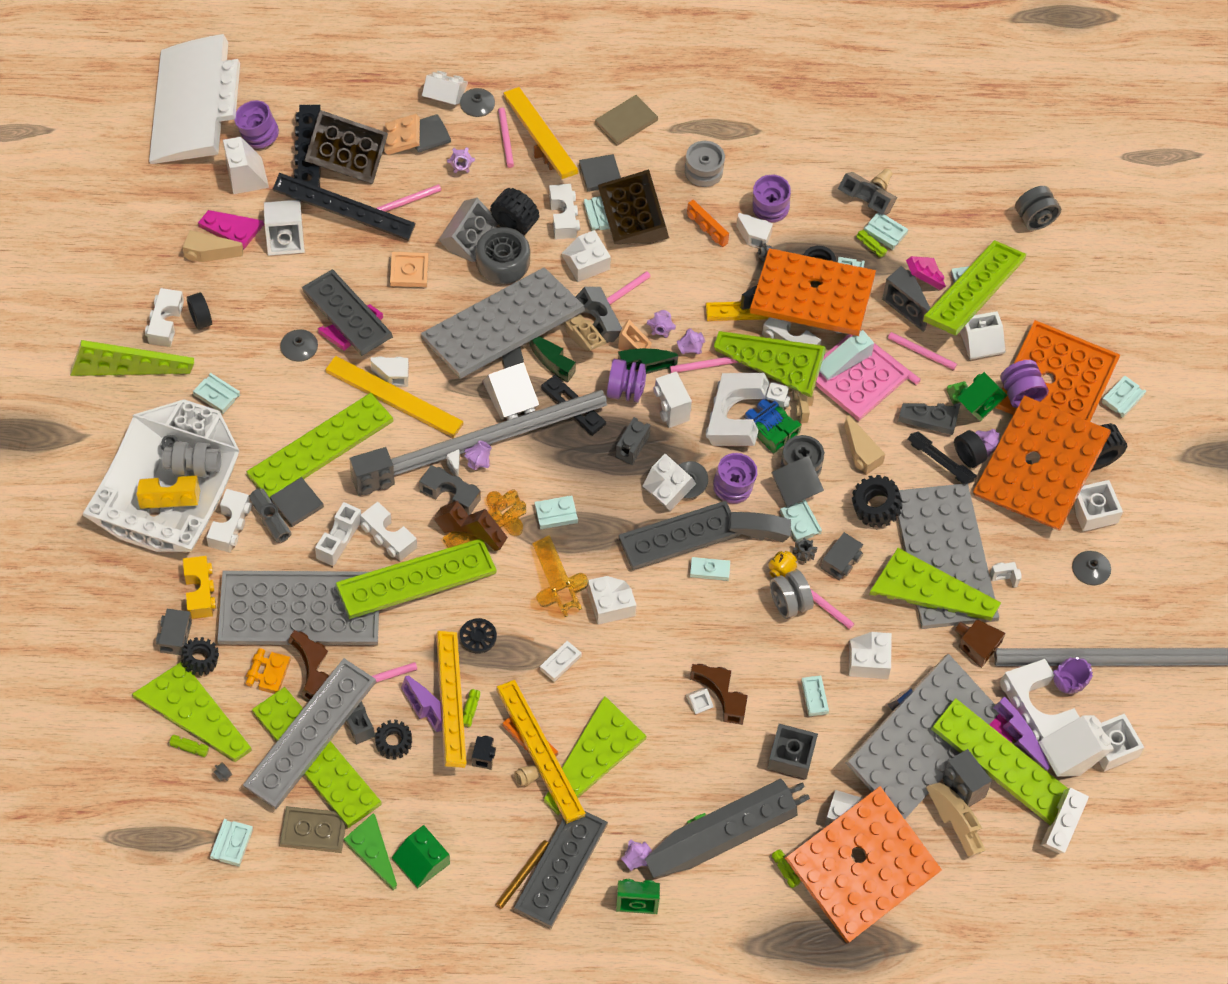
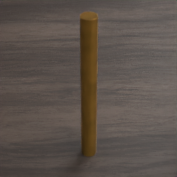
[496,840,550,909]

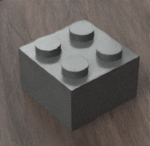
[349,447,395,496]
[767,724,818,779]
[943,749,992,807]

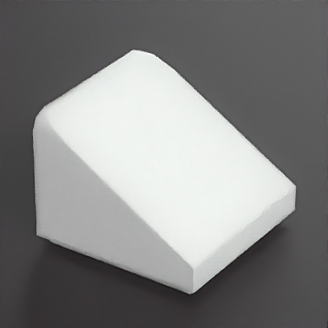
[446,449,460,477]
[686,688,714,714]

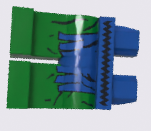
[744,399,802,454]

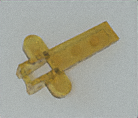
[443,489,526,548]
[532,535,589,617]

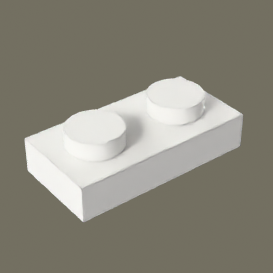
[540,641,582,682]

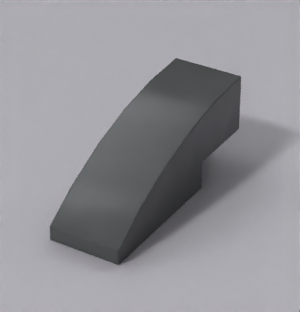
[729,512,791,543]
[346,701,375,744]

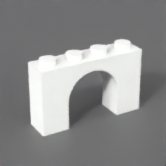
[706,373,770,446]
[1000,659,1080,742]

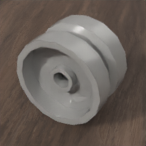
[685,141,725,187]
[769,569,814,619]

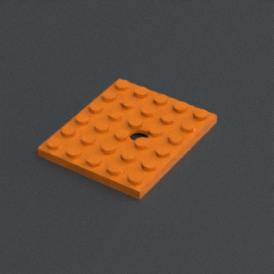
[750,248,876,336]
[995,320,1120,421]
[973,395,1111,531]
[785,786,942,943]

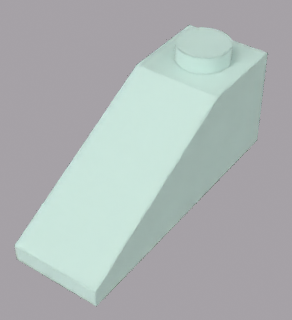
[819,330,874,381]

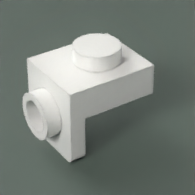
[766,382,791,409]
[990,562,1022,588]

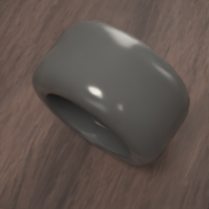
[476,227,530,284]

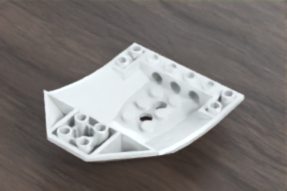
[83,399,239,552]

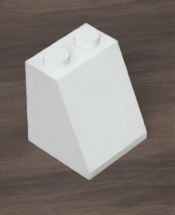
[223,137,269,194]
[264,200,305,256]
[483,363,539,420]
[1038,715,1114,777]

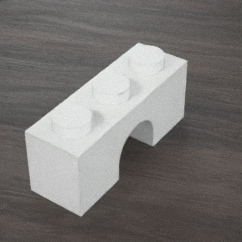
[549,184,580,240]
[145,288,184,347]
[762,318,821,345]
[206,489,252,553]
[315,502,361,566]
[360,502,417,561]
[1041,788,1089,854]

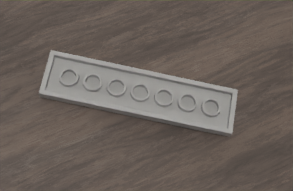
[243,658,377,809]

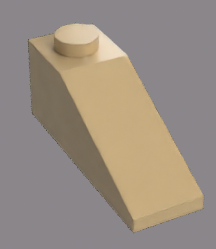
[183,230,244,262]
[844,415,885,475]

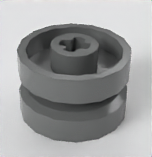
[1015,186,1062,231]
[780,435,825,476]

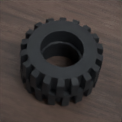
[490,188,540,235]
[1092,423,1128,470]
[852,475,903,528]

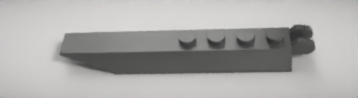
[645,778,810,878]

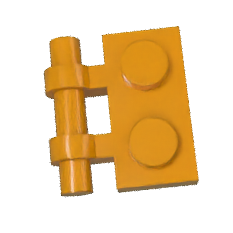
[245,648,291,694]

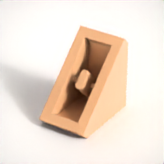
[618,320,652,351]

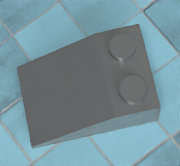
[882,266,931,332]

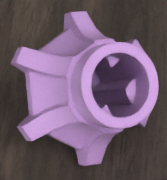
[447,147,475,173]
[647,310,676,338]
[677,328,706,354]
[976,429,1000,457]
[464,441,492,470]
[621,839,652,871]

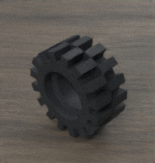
[181,637,219,676]
[375,720,412,760]

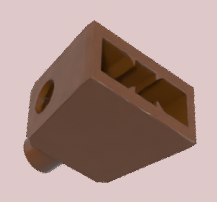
[955,620,1006,668]

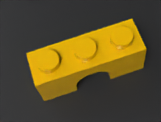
[136,476,200,509]
[183,556,216,619]

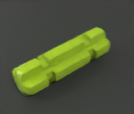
[856,230,887,258]
[463,689,480,727]
[169,735,209,757]
[772,849,800,888]

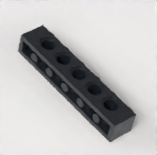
[294,105,321,187]

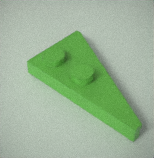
[344,813,397,891]

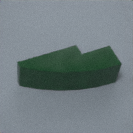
[529,336,576,383]
[618,348,678,374]

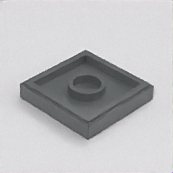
[579,154,621,192]
[270,477,324,527]

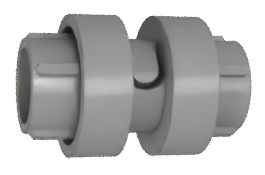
[162,441,221,478]

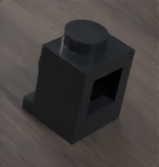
[472,736,496,770]

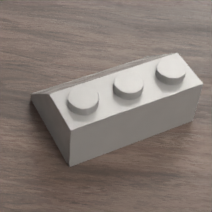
[439,198,499,262]

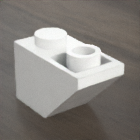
[736,213,773,248]
[371,356,409,387]

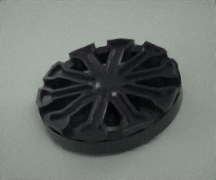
[460,618,497,654]

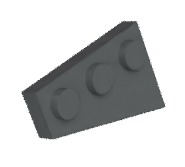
[898,403,961,435]

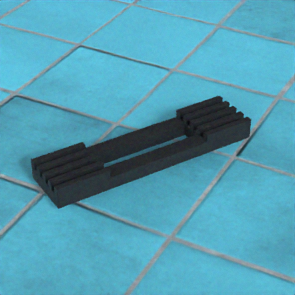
[541,375,606,436]
[907,431,977,484]

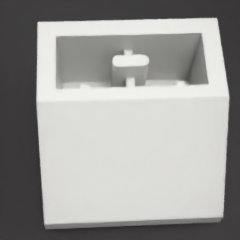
[422,71,468,105]
[960,311,1006,360]

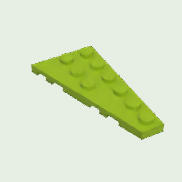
[714,331,826,398]
[70,340,194,376]
[869,548,1001,621]
[132,662,252,762]
[544,696,647,815]

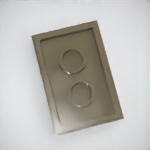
[595,95,658,145]
[280,806,346,853]

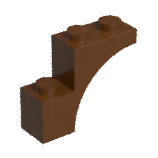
[433,501,508,551]
[287,630,329,701]
[690,664,748,725]

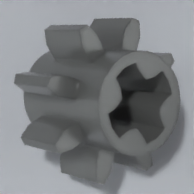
[792,538,817,563]

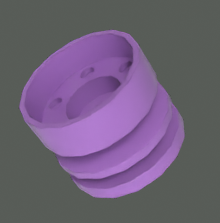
[234,100,279,149]
[753,174,791,223]
[607,359,646,403]
[1000,360,1049,408]
[713,453,757,504]

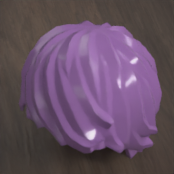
[1053,657,1093,694]

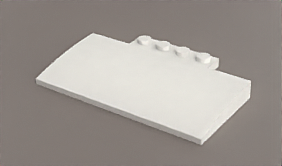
[149,34,240,164]

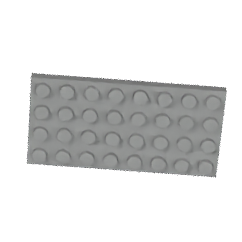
[421,267,585,379]
[897,483,999,629]
[218,571,379,645]
[845,654,999,819]

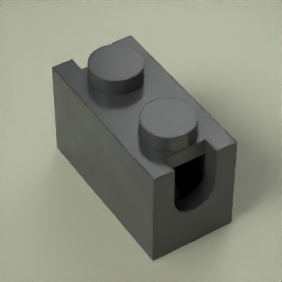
[616,417,651,465]
[821,532,863,581]
[156,609,192,655]

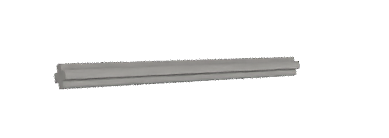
[391,390,607,476]
[994,648,1228,666]

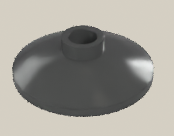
[460,88,495,117]
[280,329,318,362]
[679,461,708,499]
[1072,551,1111,586]

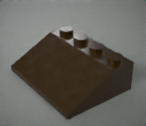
[304,110,388,184]
[598,169,669,244]

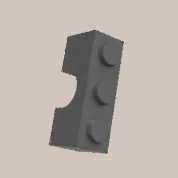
[838,172,898,215]
[576,287,622,342]
[419,465,481,515]

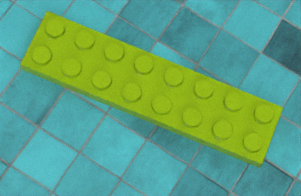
[923,240,1026,336]
[246,393,393,498]
[335,539,497,619]
[252,687,382,828]
[931,698,1068,826]

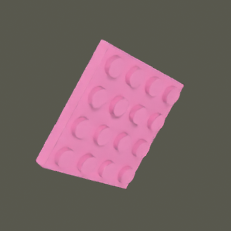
[815,334,909,421]

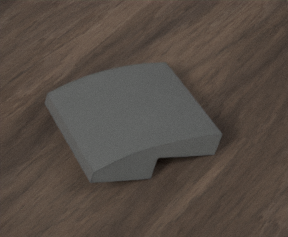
[415,114,451,152]
[771,456,824,507]

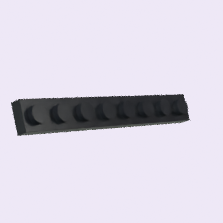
[273,172,416,241]

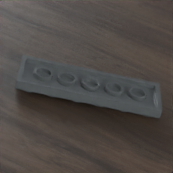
[302,269,393,356]
[618,501,740,570]
[514,811,608,929]

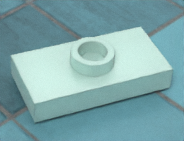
[690,557,730,581]
[801,675,829,716]

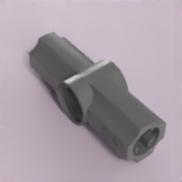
[249,488,291,543]

